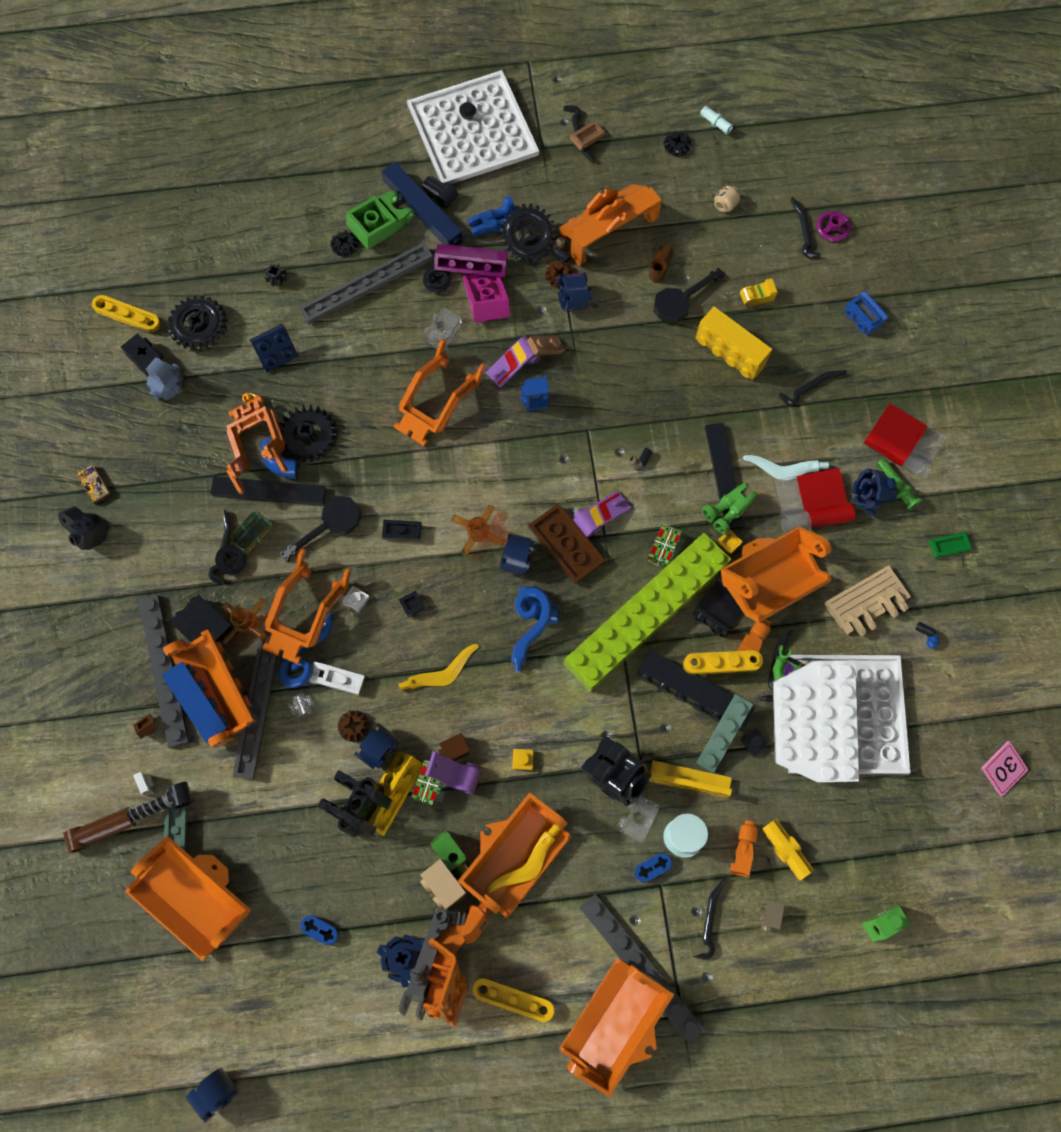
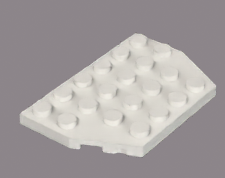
[773,659,859,782]

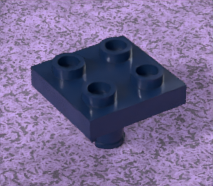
[249,323,299,372]

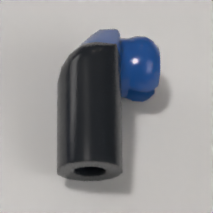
[915,622,940,649]

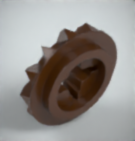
[545,261,573,288]
[338,710,370,742]

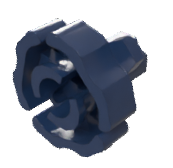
[852,468,898,515]
[377,935,425,988]

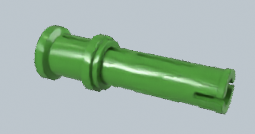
[875,458,922,510]

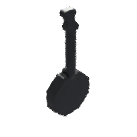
[653,268,724,324]
[280,496,361,562]

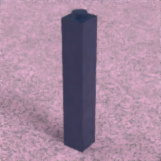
[382,162,463,246]

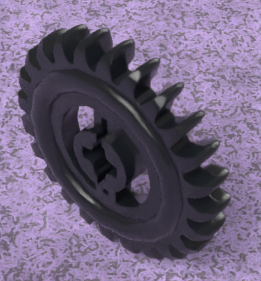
[499,203,557,263]
[167,296,228,351]
[279,405,338,463]

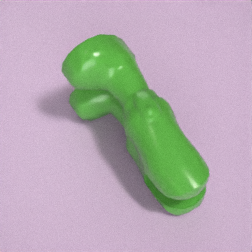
[701,483,758,535]

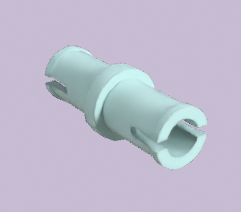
[700,106,733,134]

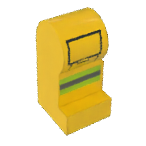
[740,278,778,307]

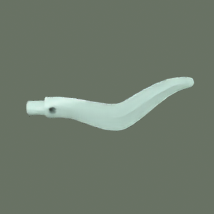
[743,455,829,481]

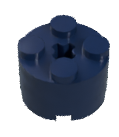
[557,272,592,312]
[499,532,535,576]
[354,723,399,769]
[185,1068,239,1123]

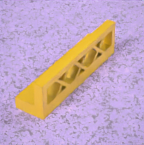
[369,750,423,836]
[649,761,732,798]

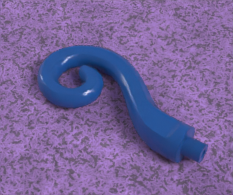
[511,587,552,671]
[279,612,334,688]

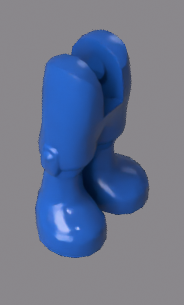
[468,196,522,237]

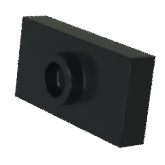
[382,520,422,542]

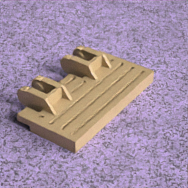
[824,565,911,636]

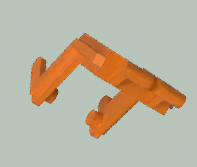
[394,339,486,447]
[226,395,288,494]
[262,548,351,664]

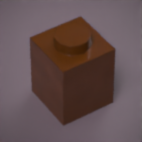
[438,733,470,761]

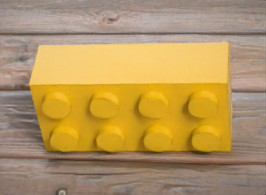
[696,306,772,381]

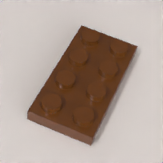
[528,504,605,585]

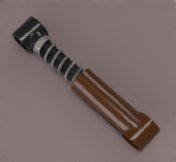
[63,782,194,853]

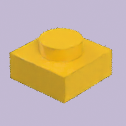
[715,530,743,556]
[512,749,533,771]

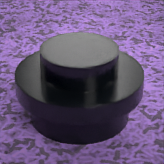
[459,102,476,120]

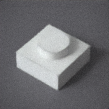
[342,586,370,613]
[133,772,154,796]

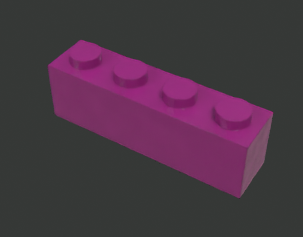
[434,244,508,277]

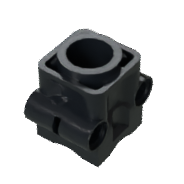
[581,736,651,806]

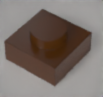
[133,713,158,739]

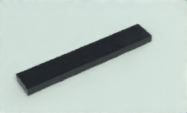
[704,423,745,530]
[210,476,326,506]

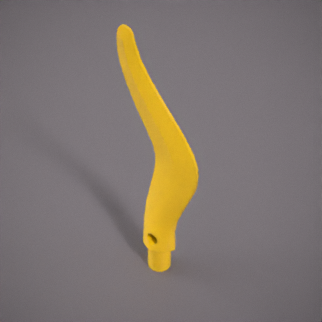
[398,644,479,691]
[486,825,560,893]

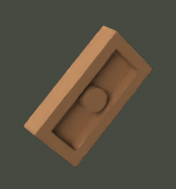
[527,335,565,356]

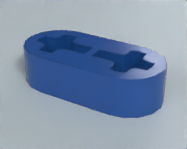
[634,853,671,882]
[300,916,339,945]

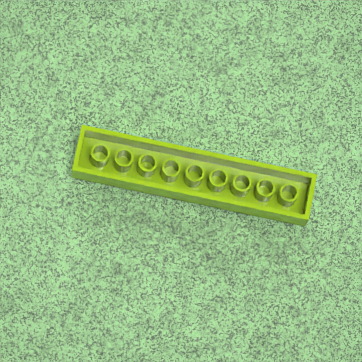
[563,533,731,692]

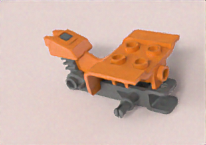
[398,902,491,1028]

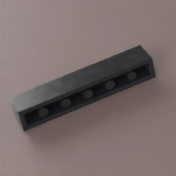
[637,650,755,732]

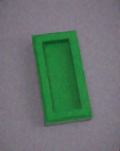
[928,532,972,559]

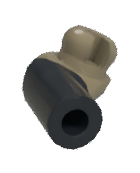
[553,237,571,263]
[628,448,653,469]

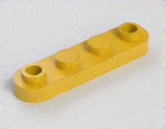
[92,295,161,333]
[683,650,763,674]
[473,978,554,1022]

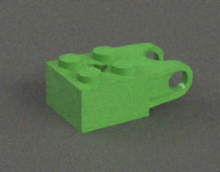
[346,190,415,249]

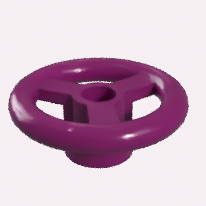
[816,211,851,242]

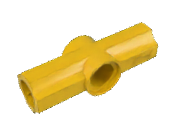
[762,818,814,881]

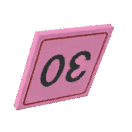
[981,741,1028,797]

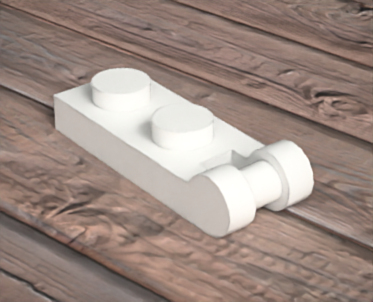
[308,662,365,696]

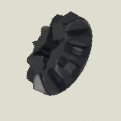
[664,130,691,156]
[330,230,359,257]
[423,267,451,294]
[215,545,246,576]

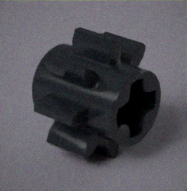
[264,264,287,287]

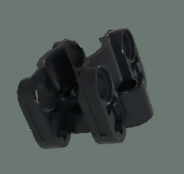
[317,770,393,837]

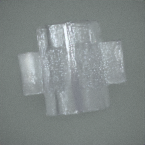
[289,693,315,718]

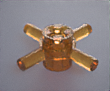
[451,504,505,556]
[222,597,267,646]

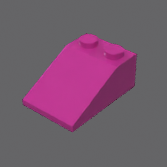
[462,274,510,323]

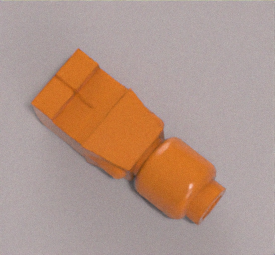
[737,619,771,662]
[730,820,759,878]

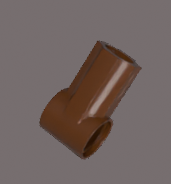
[649,245,674,282]

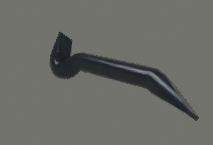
[563,105,594,163]
[790,197,821,259]
[778,370,847,405]
[208,509,232,584]
[758,629,793,702]
[693,878,726,960]

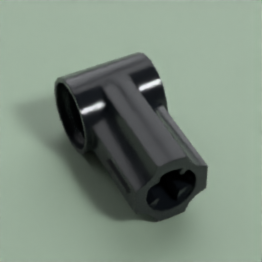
[422,176,459,208]

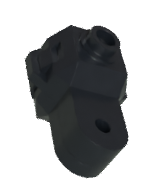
[58,506,110,550]

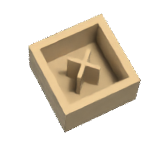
[420,859,467,910]

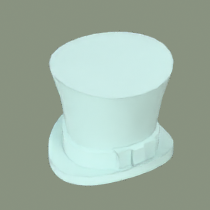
[663,814,708,858]

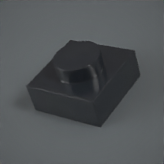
[398,591,425,618]
[741,729,769,757]

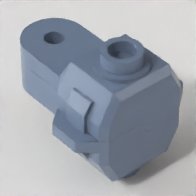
[146,357,184,401]

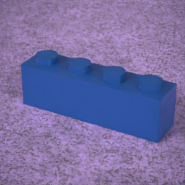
[161,662,230,743]

